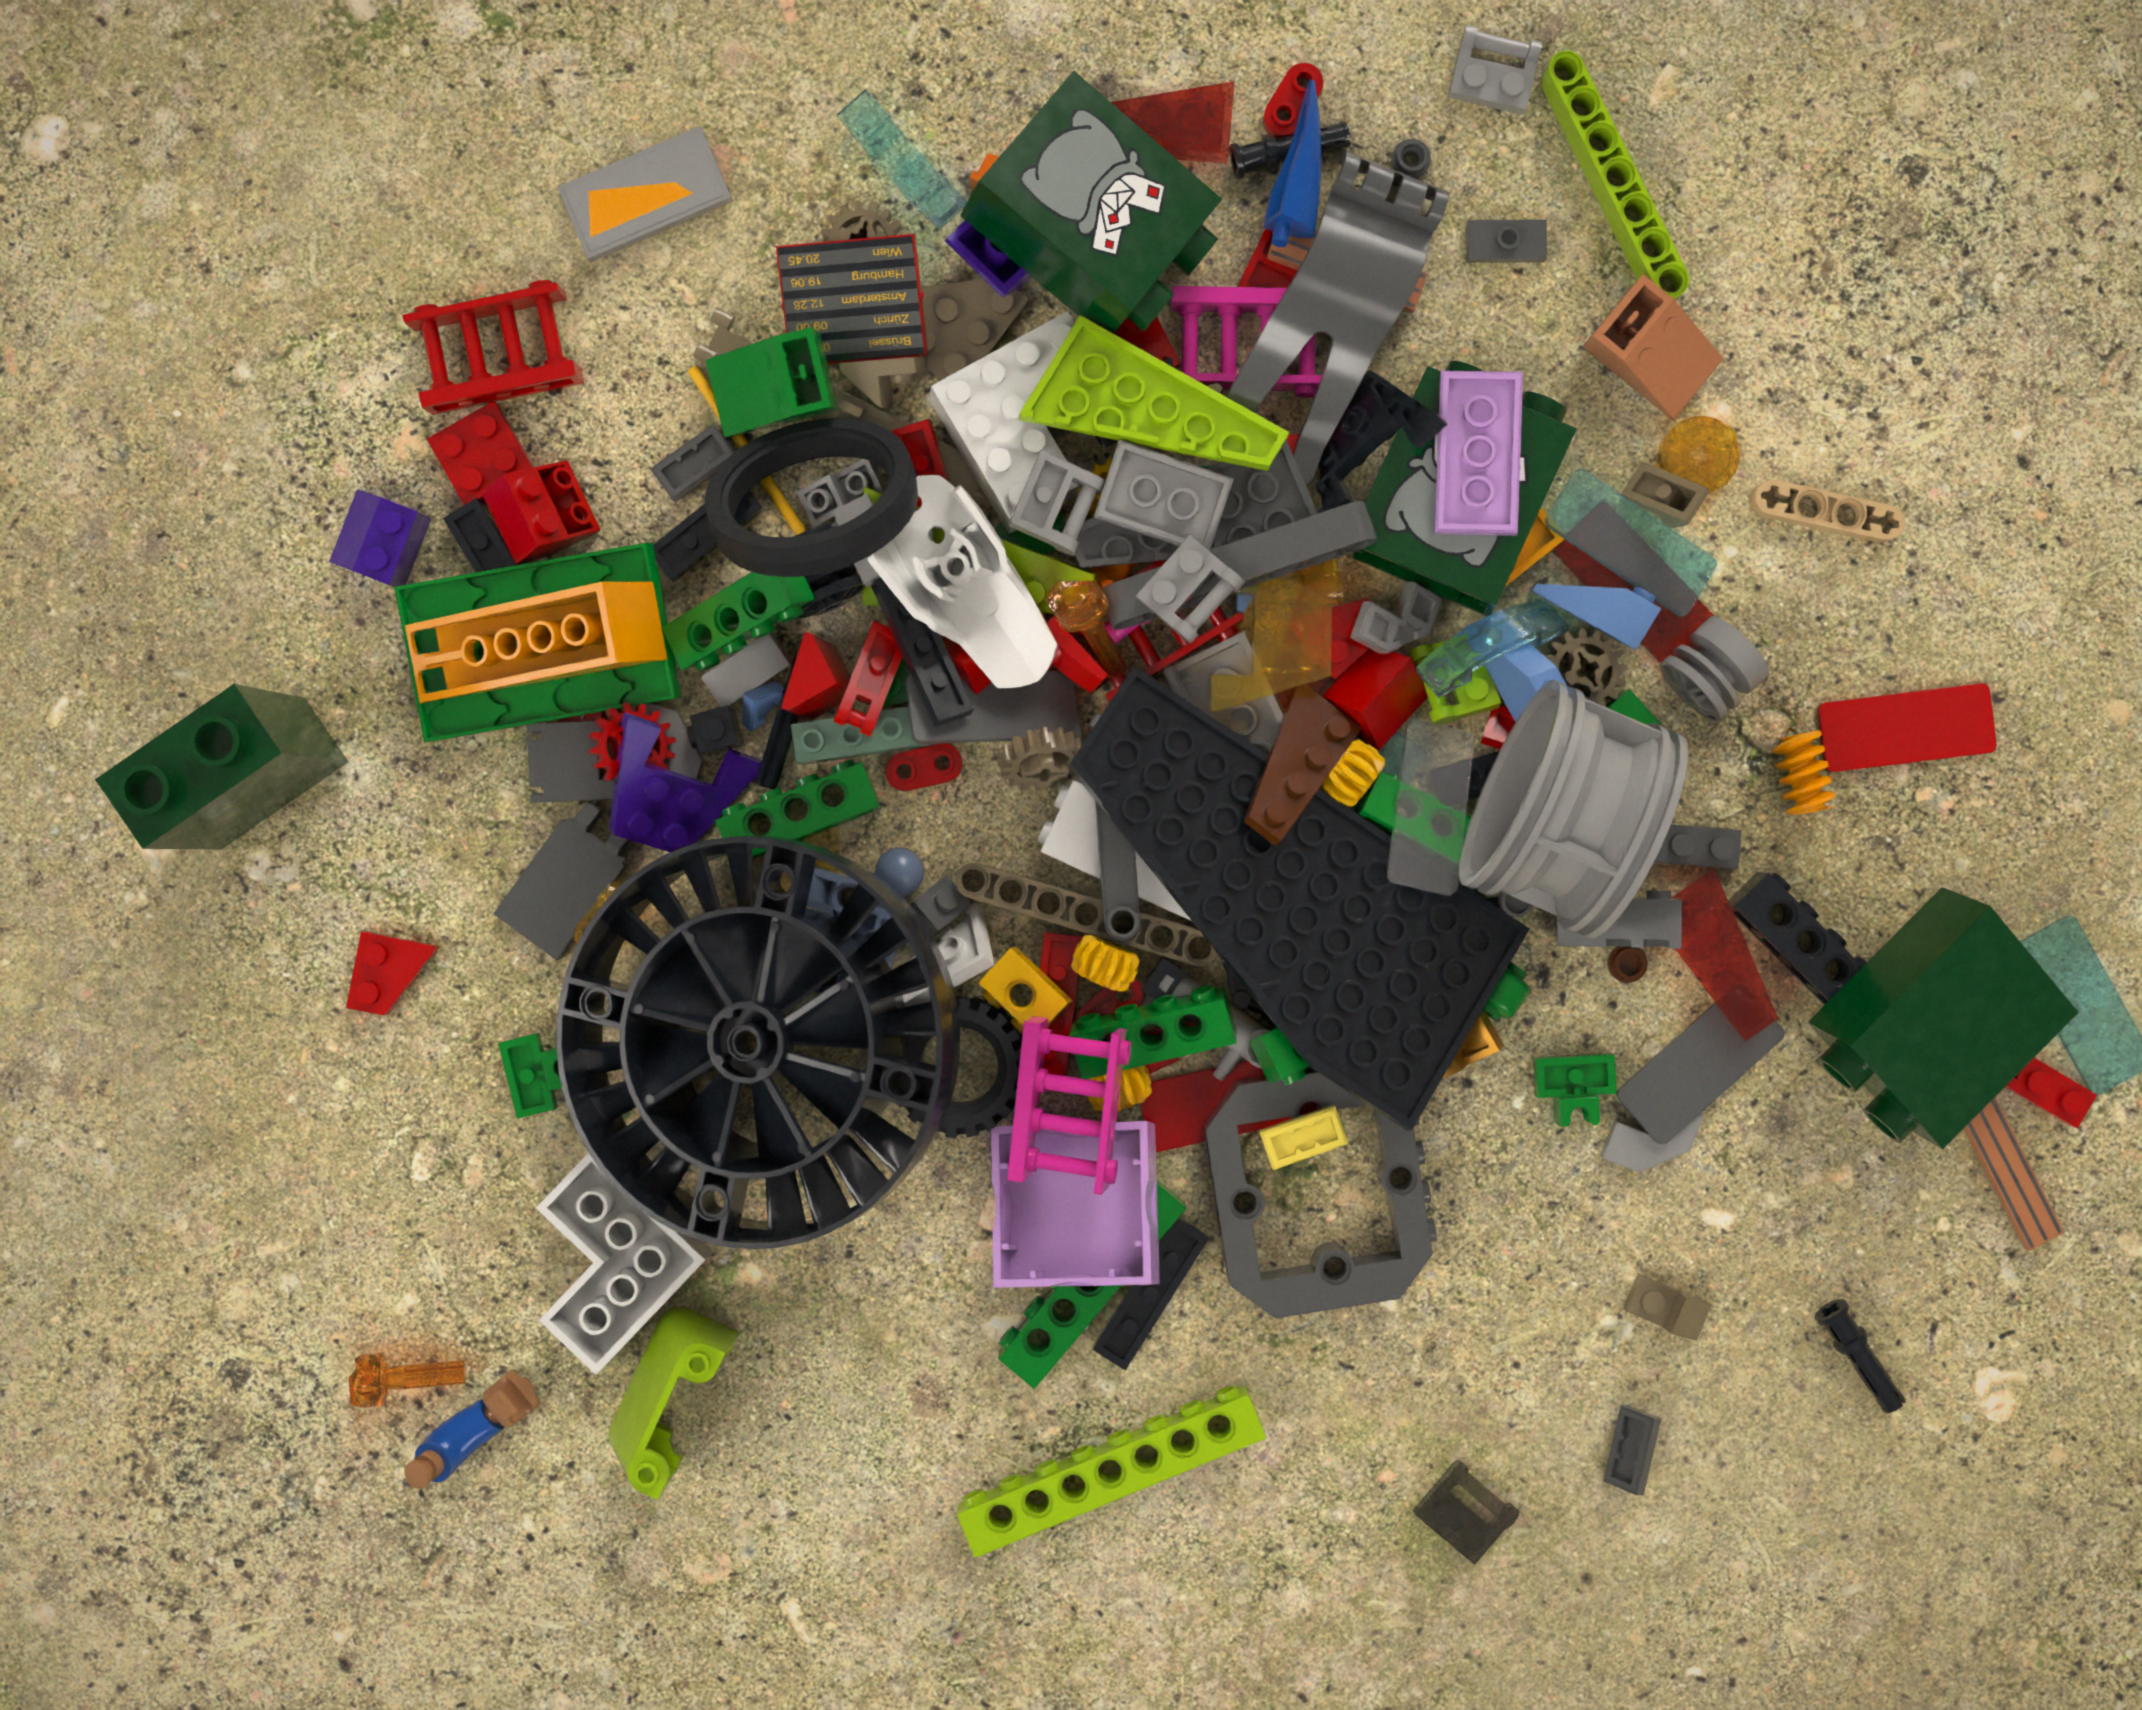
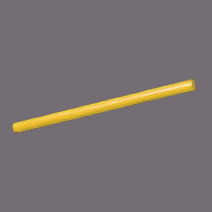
[688,365,807,535]

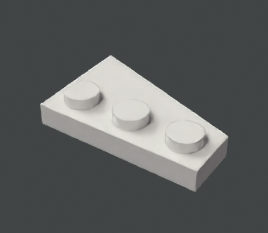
[903,902,995,1007]

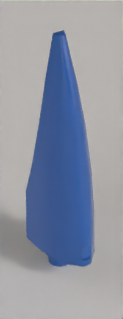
[1263,79,1321,247]

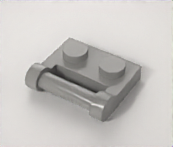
[1448,24,1542,115]
[1008,450,1105,555]
[1136,535,1245,644]

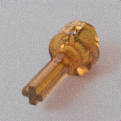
[1047,580,1127,678]
[349,1352,466,1408]

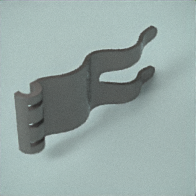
[1226,151,1449,484]

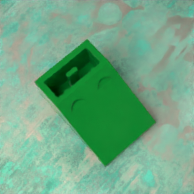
[705,327,839,438]

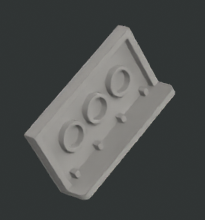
[1162,631,1285,755]

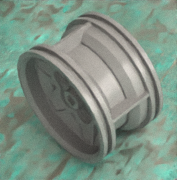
[1459,680,1688,939]

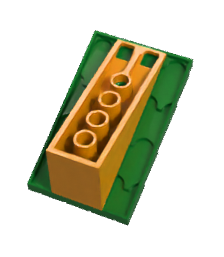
[394,543,682,743]

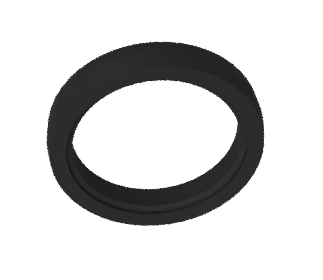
[705,418,918,577]

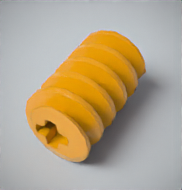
[1772,730,1835,815]

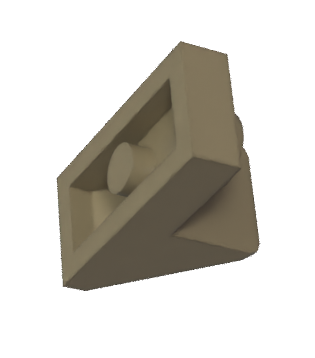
[839,356,927,408]
[1621,462,1710,529]
[1623,1273,1712,1341]

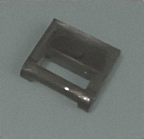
[1413,1459,1520,1565]

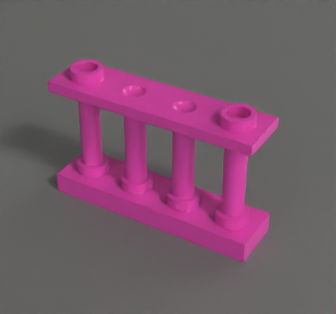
[1170,286,1322,398]
[1007,1016,1131,1195]

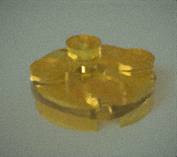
[1658,416,1740,493]

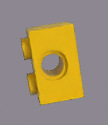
[978,947,1073,1034]

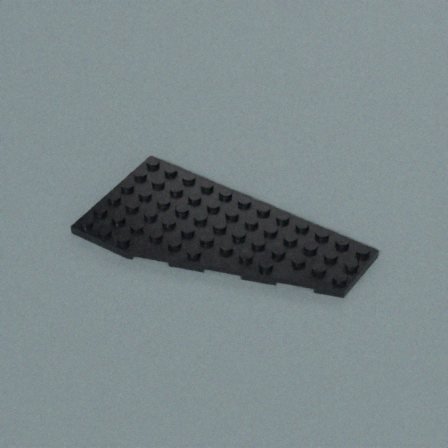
[1068,666,1530,1131]

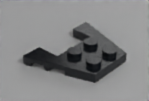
[1316,370,1448,513]

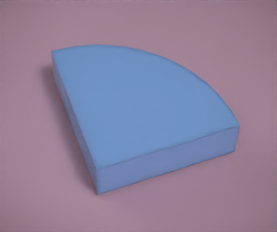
[742,681,784,731]

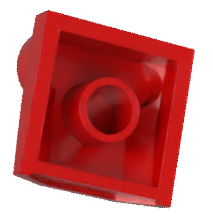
[1047,616,1109,695]

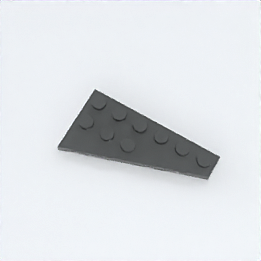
[1074,440,1318,568]

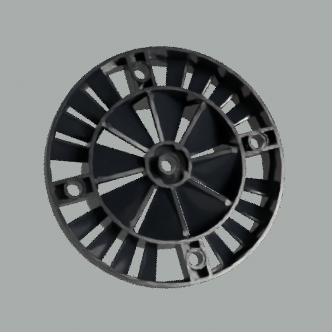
[556,836,960,1249]

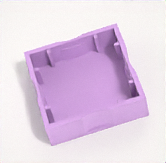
[991,1121,1160,1288]

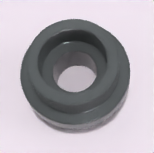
[1391,139,1431,179]

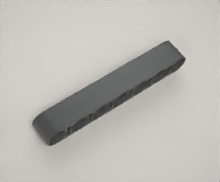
[1100,501,1378,630]

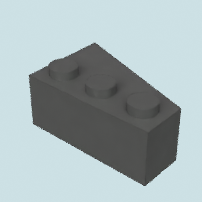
[1557,890,1682,949]

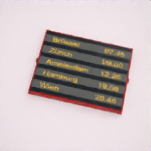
[776,234,928,364]

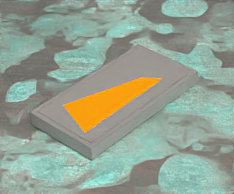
[557,126,733,262]

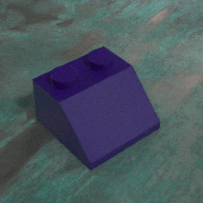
[945,221,1032,298]
[329,489,431,587]

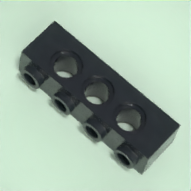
[1724,872,1867,1005]

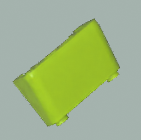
[608,1306,740,1500]

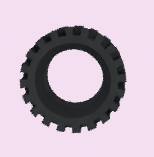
[898,995,1022,1138]

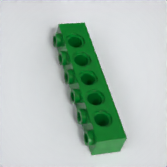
[998,1179,1186,1389]

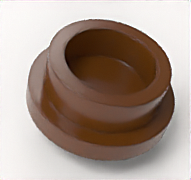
[1607,946,1648,983]

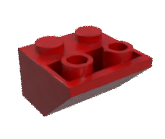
[482,460,601,565]

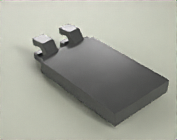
[493,801,631,960]

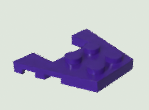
[609,712,761,852]

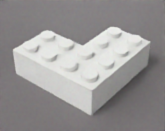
[929,311,1080,534]
[536,1152,713,1375]

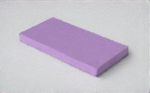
[1434,371,1523,536]

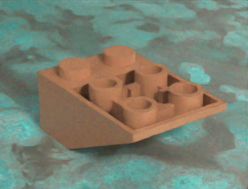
[1582,274,1723,421]

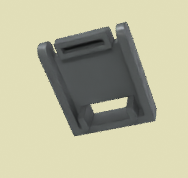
[527,720,622,803]

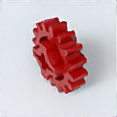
[587,702,676,782]

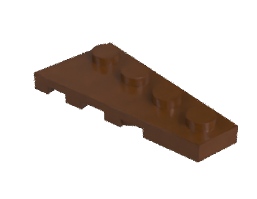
[1244,680,1362,846]

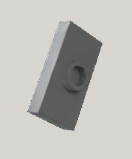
[1466,220,1547,263]
[650,423,735,503]
[1603,1405,1662,1495]

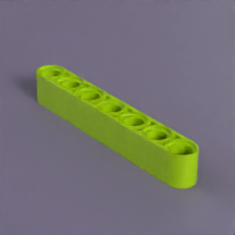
[1540,50,1690,301]

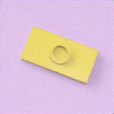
[1259,1104,1348,1170]

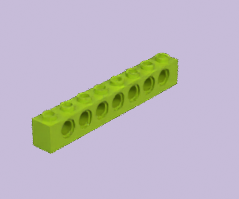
[957,1385,1266,1558]

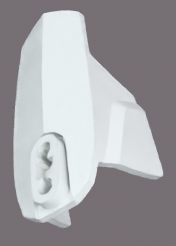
[867,475,1058,688]

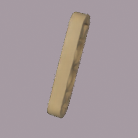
[1750,480,1905,543]

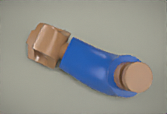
[404,1369,540,1489]

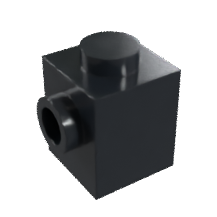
[687,705,745,756]

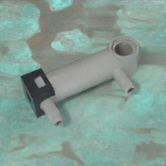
[1140,956,1272,1081]

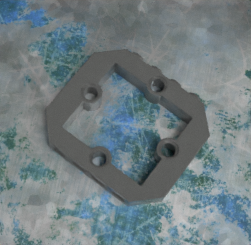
[1203,1068,1437,1319]

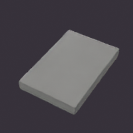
[1093,439,1234,550]

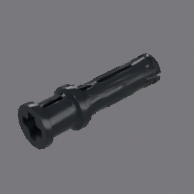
[1229,121,1351,180]
[1815,1299,1906,1413]

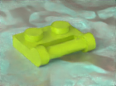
[1409,634,1501,725]

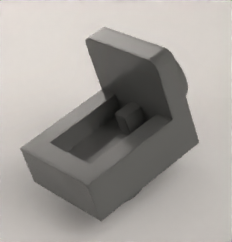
[910,875,971,937]

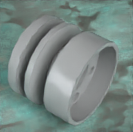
[1659,616,1770,723]

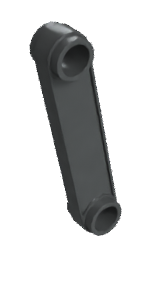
[1095,801,1140,941]

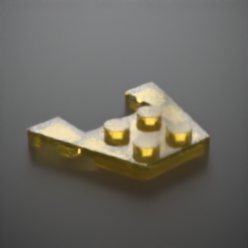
[1209,578,1332,712]

